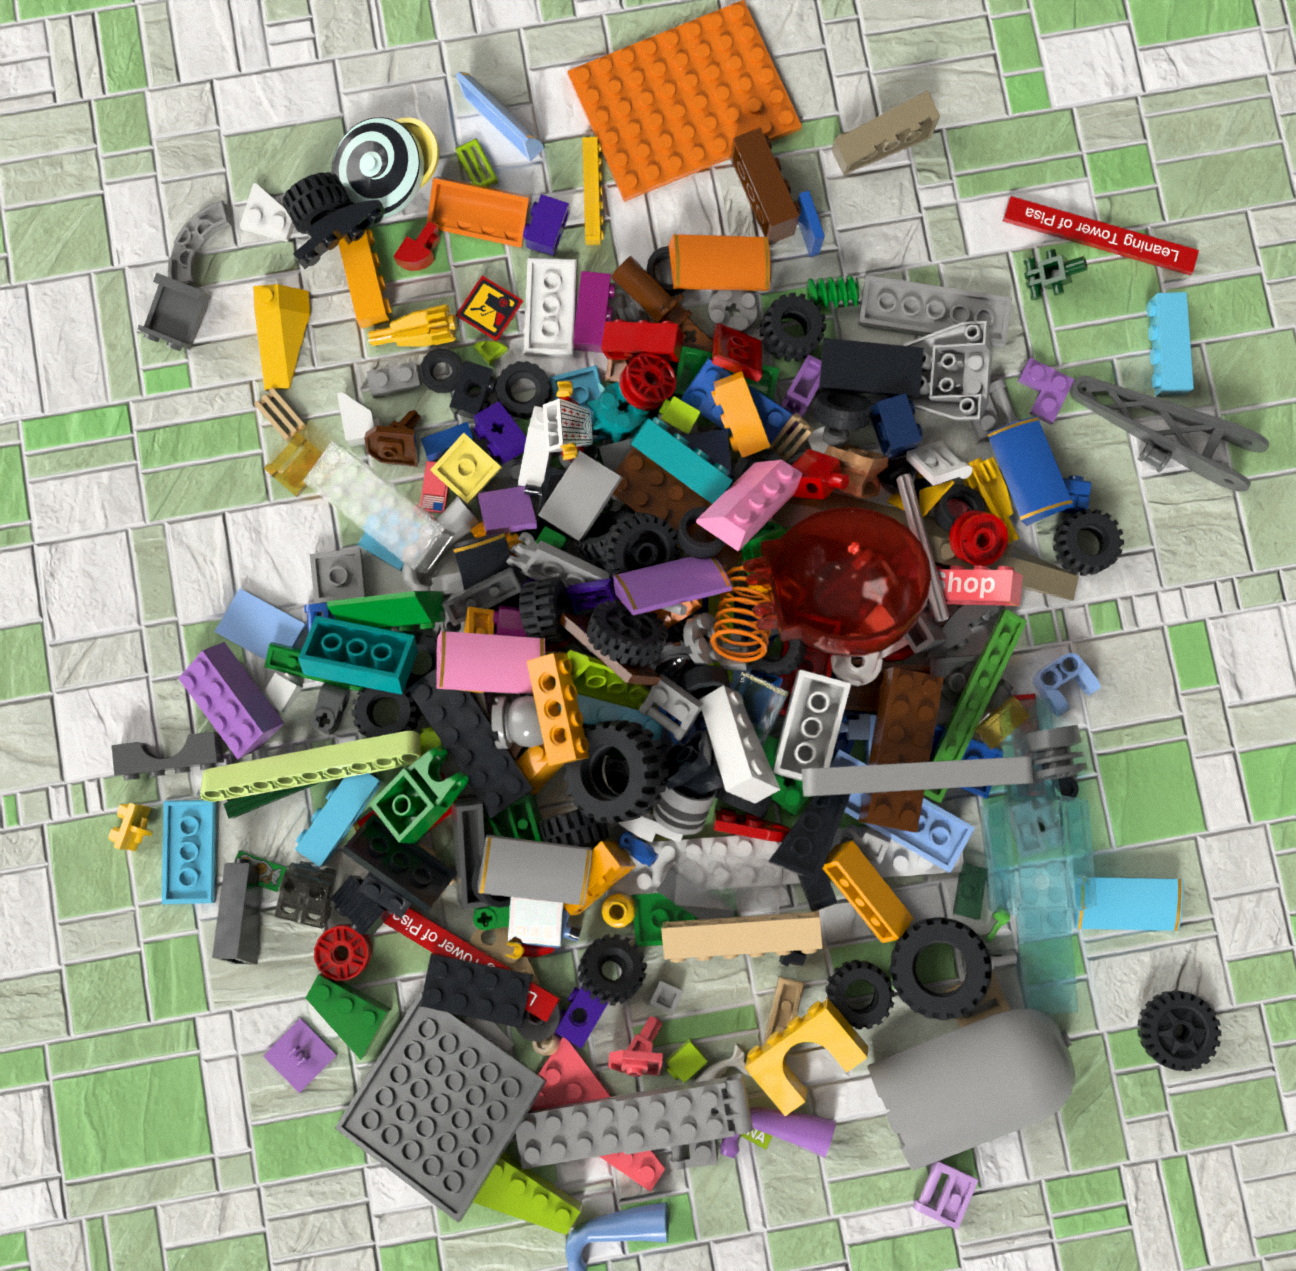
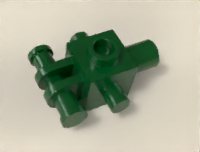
[1023,249,1088,300]

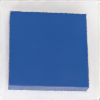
[797,191,825,257]

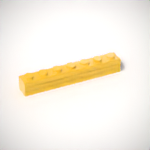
[582,137,604,245]

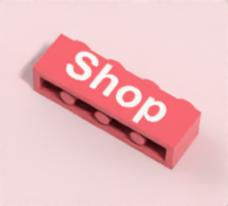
[915,566,1023,606]

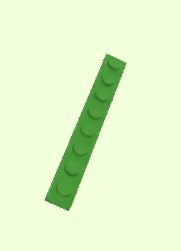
[924,609,1027,803]

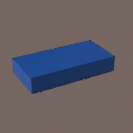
[421,422,475,462]

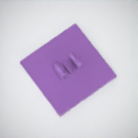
[263,1018,337,1093]

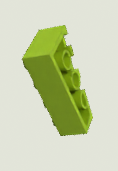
[473,1152,582,1235]

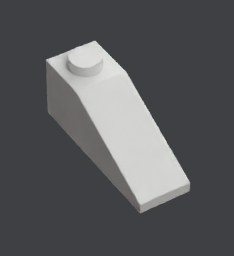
[518,406,553,487]

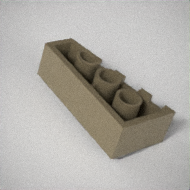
[832,90,940,175]

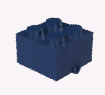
[870,393,923,460]

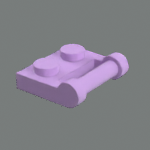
[913,1160,978,1230]

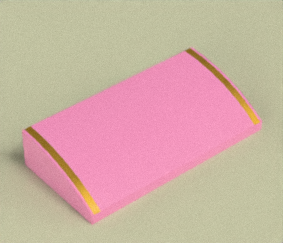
[437,631,545,695]

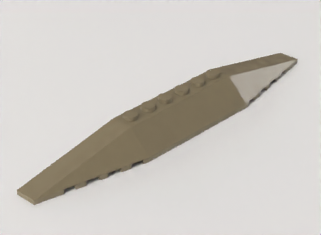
[772,492,1079,601]

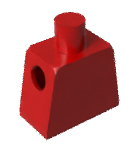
[792,449,849,499]

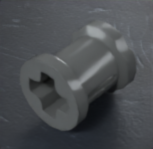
[1138,441,1172,473]

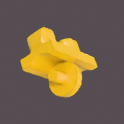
[108,803,154,852]

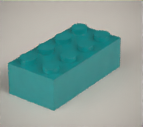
[629,417,733,504]
[298,616,418,695]

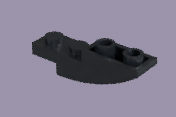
[293,200,386,269]

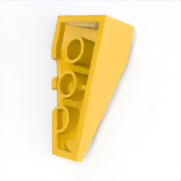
[253,284,311,391]

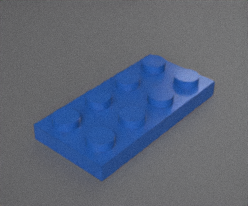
[680,357,792,450]

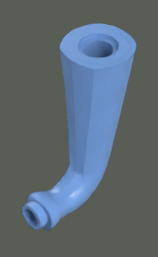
[565,1202,669,1271]

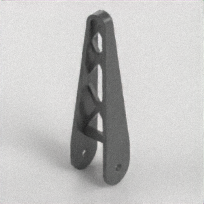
[1070,376,1269,491]

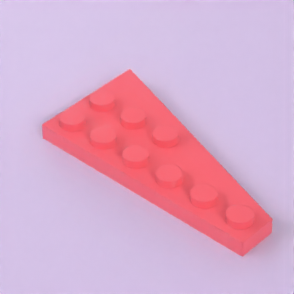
[530,1037,665,1192]

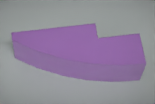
[781,354,821,435]

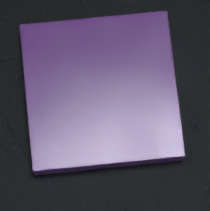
[478,486,537,535]

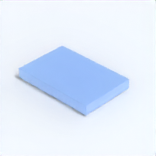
[214,588,307,660]

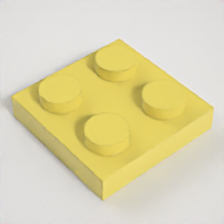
[430,433,502,505]

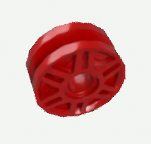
[619,353,676,411]
[949,510,1009,566]
[314,924,372,981]

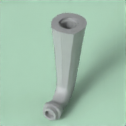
[402,496,481,592]

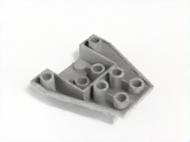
[884,321,992,421]

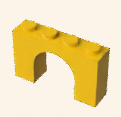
[745,998,869,1116]

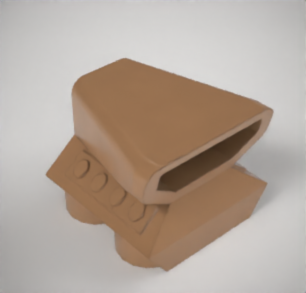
[824,444,888,499]

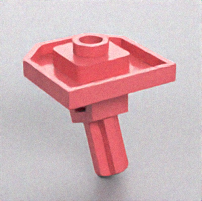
[608,1016,663,1077]

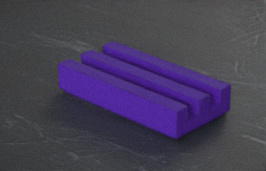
[566,578,621,611]

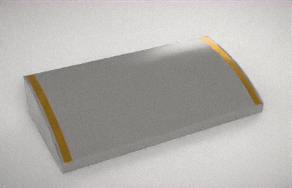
[478,835,592,905]

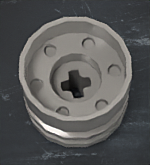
[653,782,717,835]

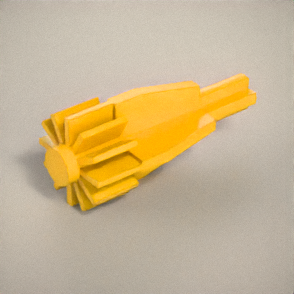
[368,304,457,346]
[962,457,1020,544]

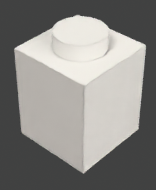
[263,673,303,713]

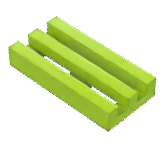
[455,138,499,187]

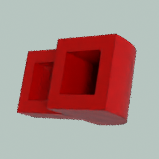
[394,221,440,271]

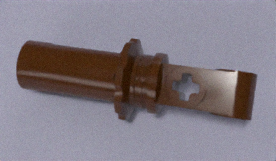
[611,256,713,353]

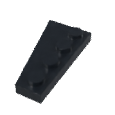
[768,794,851,882]

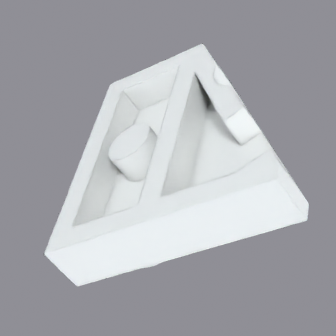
[240,183,294,242]

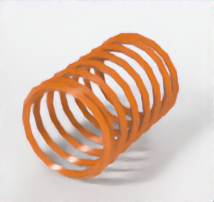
[710,566,780,662]

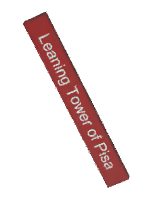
[1003,196,1199,276]
[384,907,560,1022]

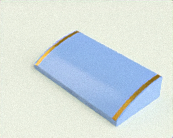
[456,72,544,162]

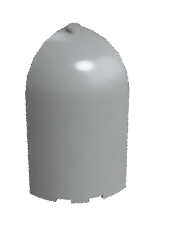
[867,1009,1076,1171]

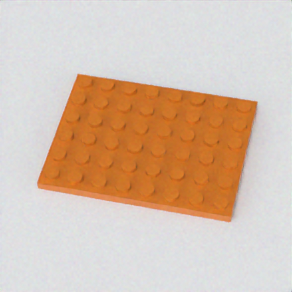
[567,0,802,202]

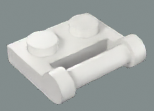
[906,441,972,485]

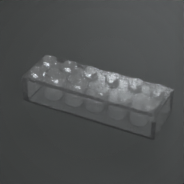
[303,441,455,574]

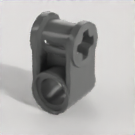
[312,683,350,734]

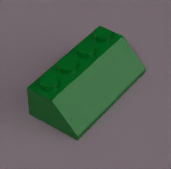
[327,591,445,631]

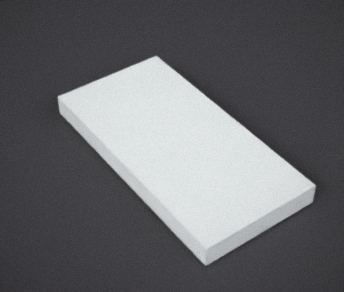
[524,258,577,357]

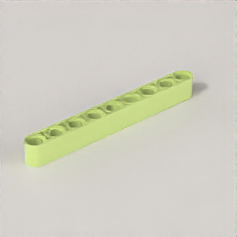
[200,731,421,802]

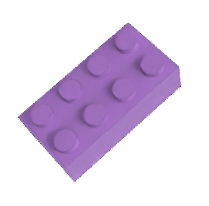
[178,642,284,759]

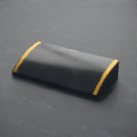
[453,531,520,630]

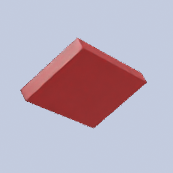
[712,323,762,382]

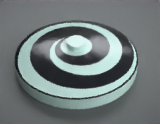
[332,117,424,218]

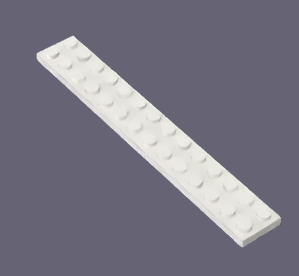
[606,826,965,897]

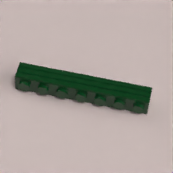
[223,782,321,819]

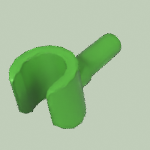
[986,906,1010,942]

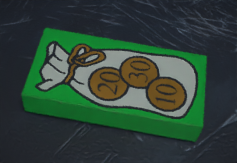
[234,850,288,892]

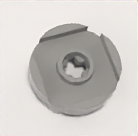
[708,290,757,333]
[684,613,725,665]

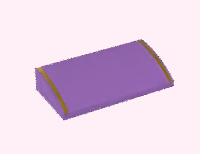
[613,556,732,615]

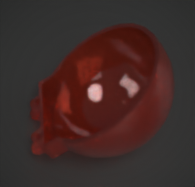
[743,507,932,657]

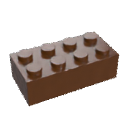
[730,127,801,245]

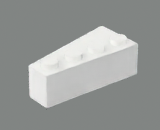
[699,685,781,803]

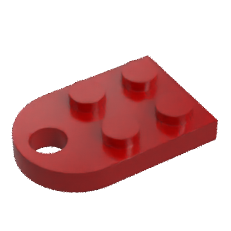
[713,808,791,842]

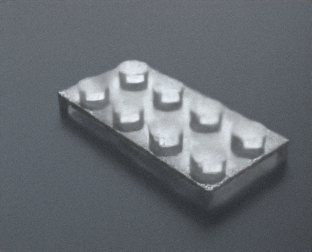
[674,852,782,914]

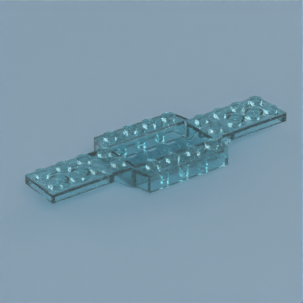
[980,698,1098,1013]

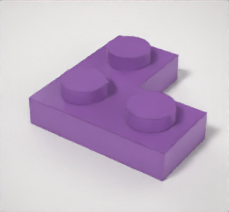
[1017,358,1075,425]

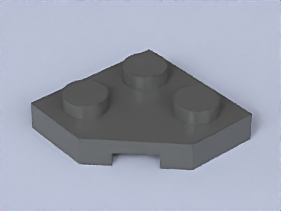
[930,655,979,707]

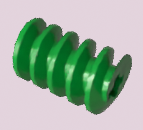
[807,275,859,309]

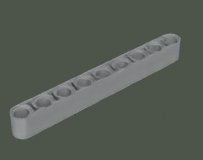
[802,756,1034,796]

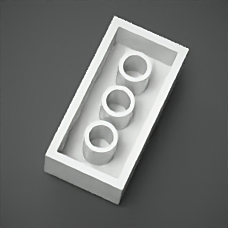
[772,670,851,781]

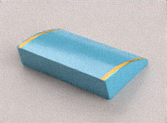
[1074,877,1183,931]

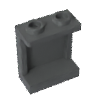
[137,272,211,352]

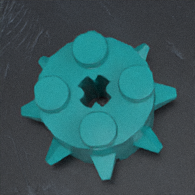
[586,382,653,443]

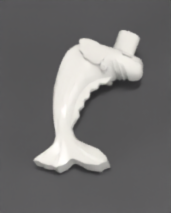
[694,1044,751,1111]

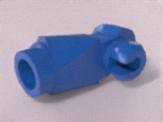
[618,832,659,867]

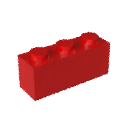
[601,319,683,362]

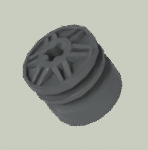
[1022,725,1088,781]

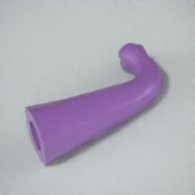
[720,1107,836,1159]

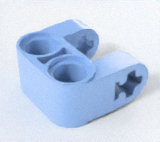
[1033,653,1101,717]

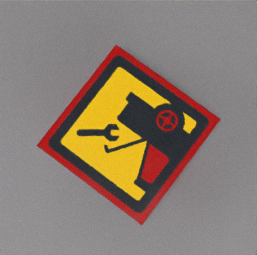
[455,275,524,342]

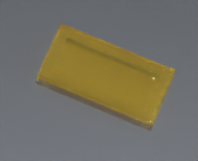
[973,696,1030,750]

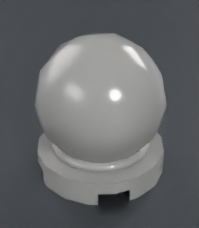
[492,695,544,749]

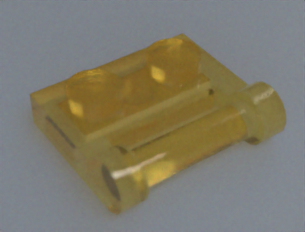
[263,432,330,497]

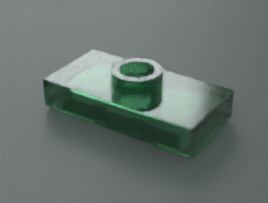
[953,863,988,920]

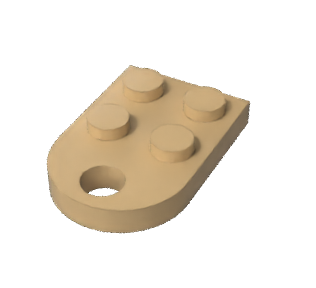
[470,924,541,985]

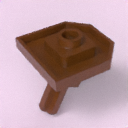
[364,410,421,467]

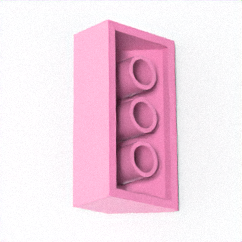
[696,460,803,551]

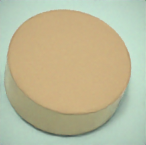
[532,1033,560,1056]

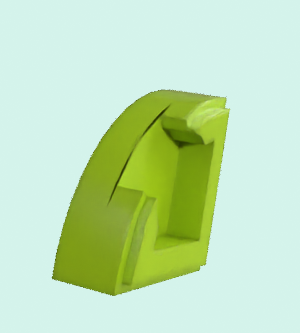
[473,341,509,366]

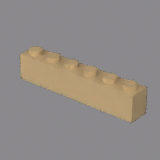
[661,911,823,962]

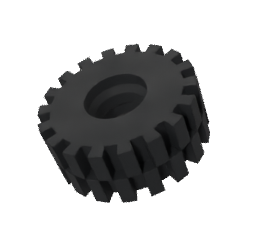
[578,934,647,1006]

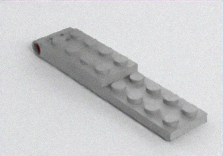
[515,1075,754,1169]

